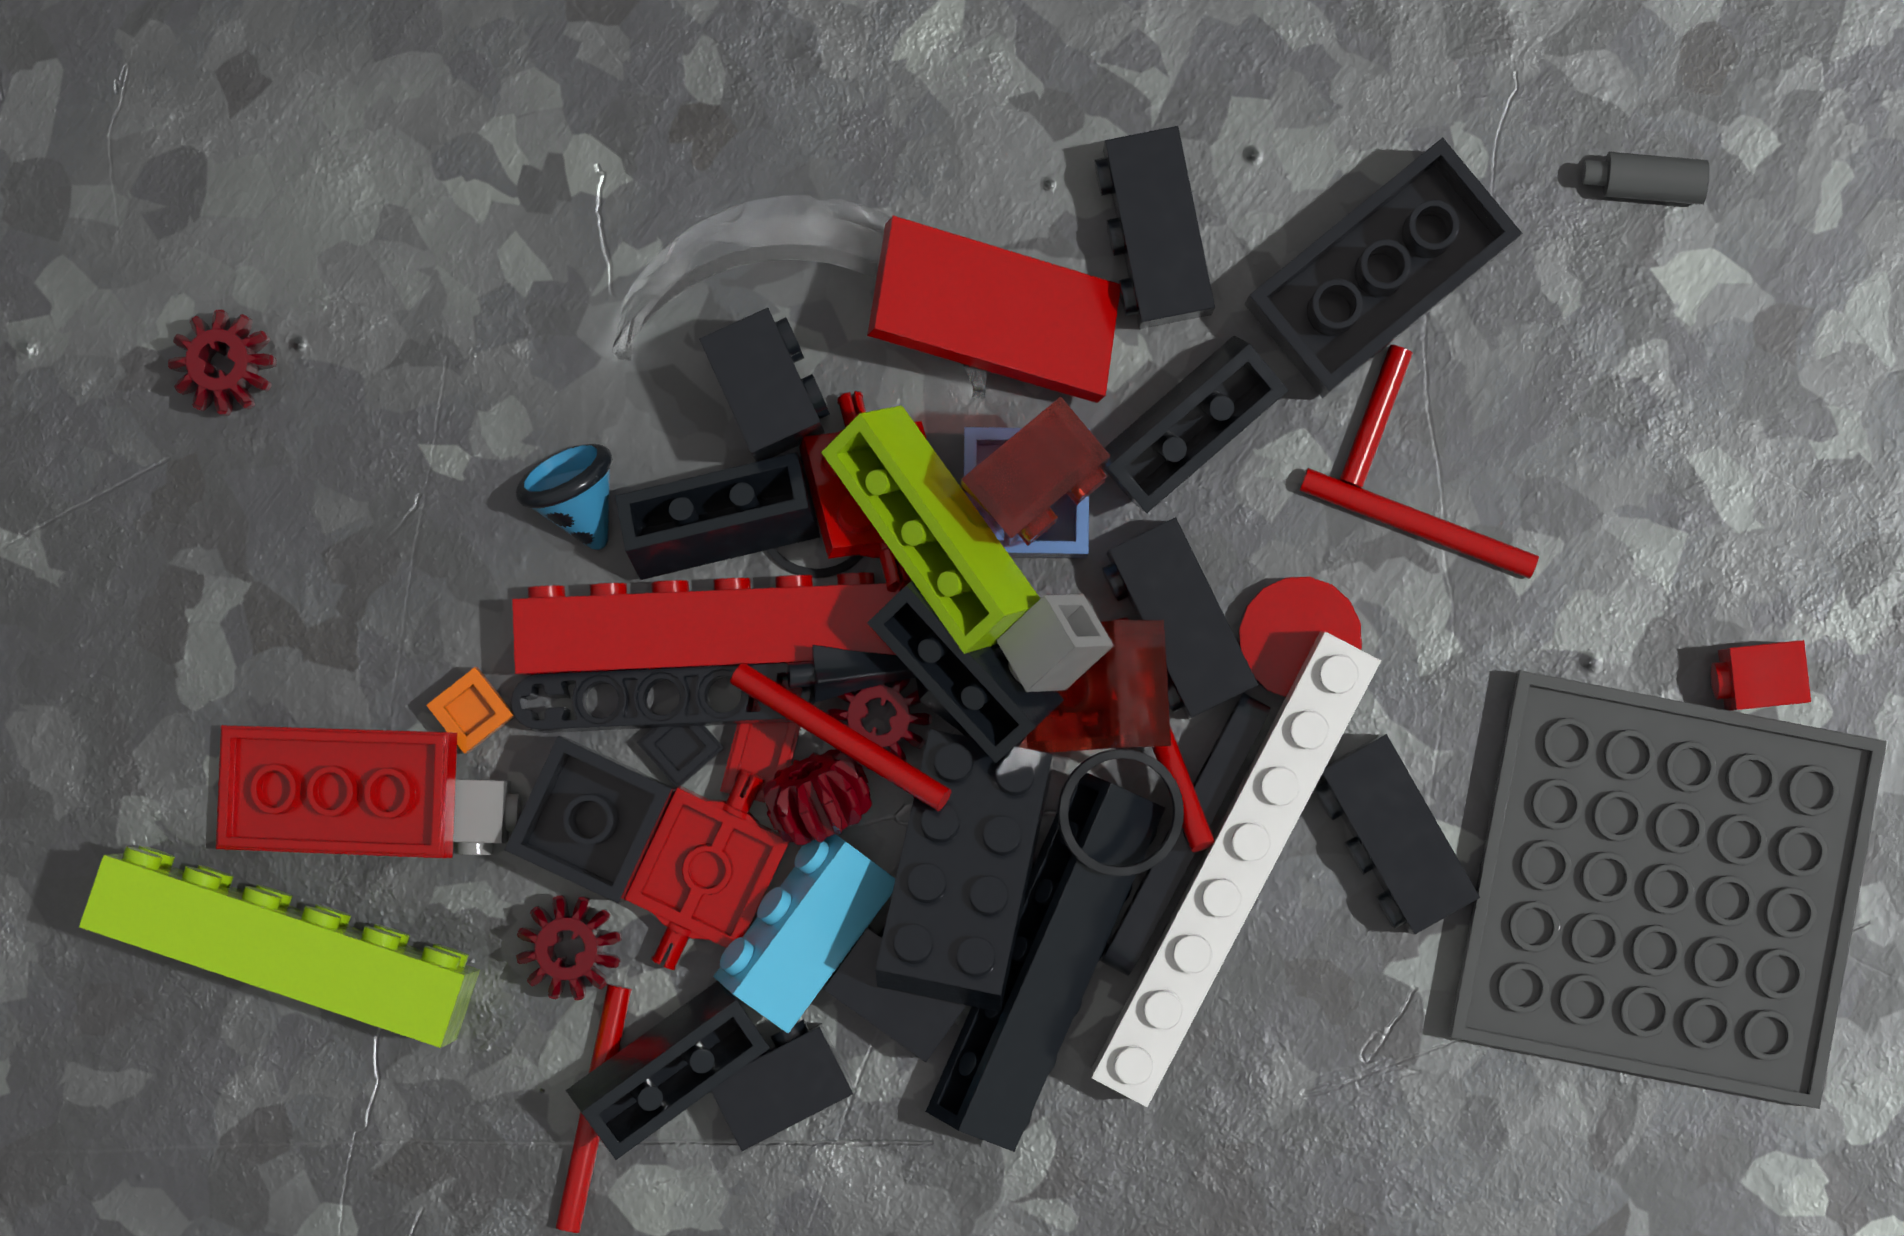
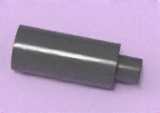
[1582,152,1710,205]

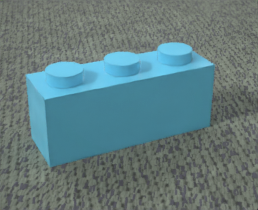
[713,834,896,1033]

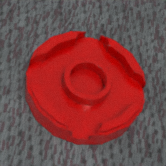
[1238,577,1362,697]

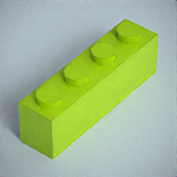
[821,405,1041,654]

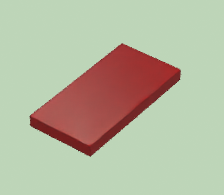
[867,215,1120,403]
[216,725,457,858]

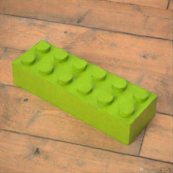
[79,845,480,1048]

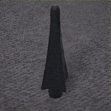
[787,645,916,703]

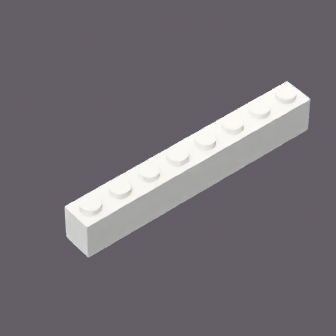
[1091,631,1381,1107]

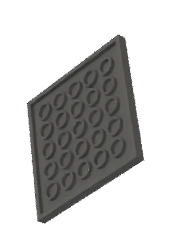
[1448,670,1887,1109]

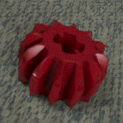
[168,309,277,416]
[826,678,932,762]
[763,749,872,845]
[516,895,622,1000]

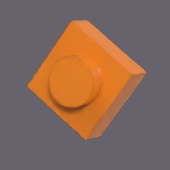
[426,667,515,754]

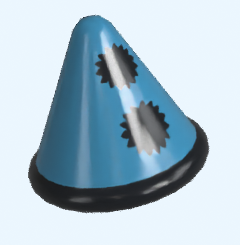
[516,444,613,550]

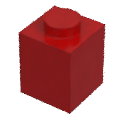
[1711,640,1811,711]

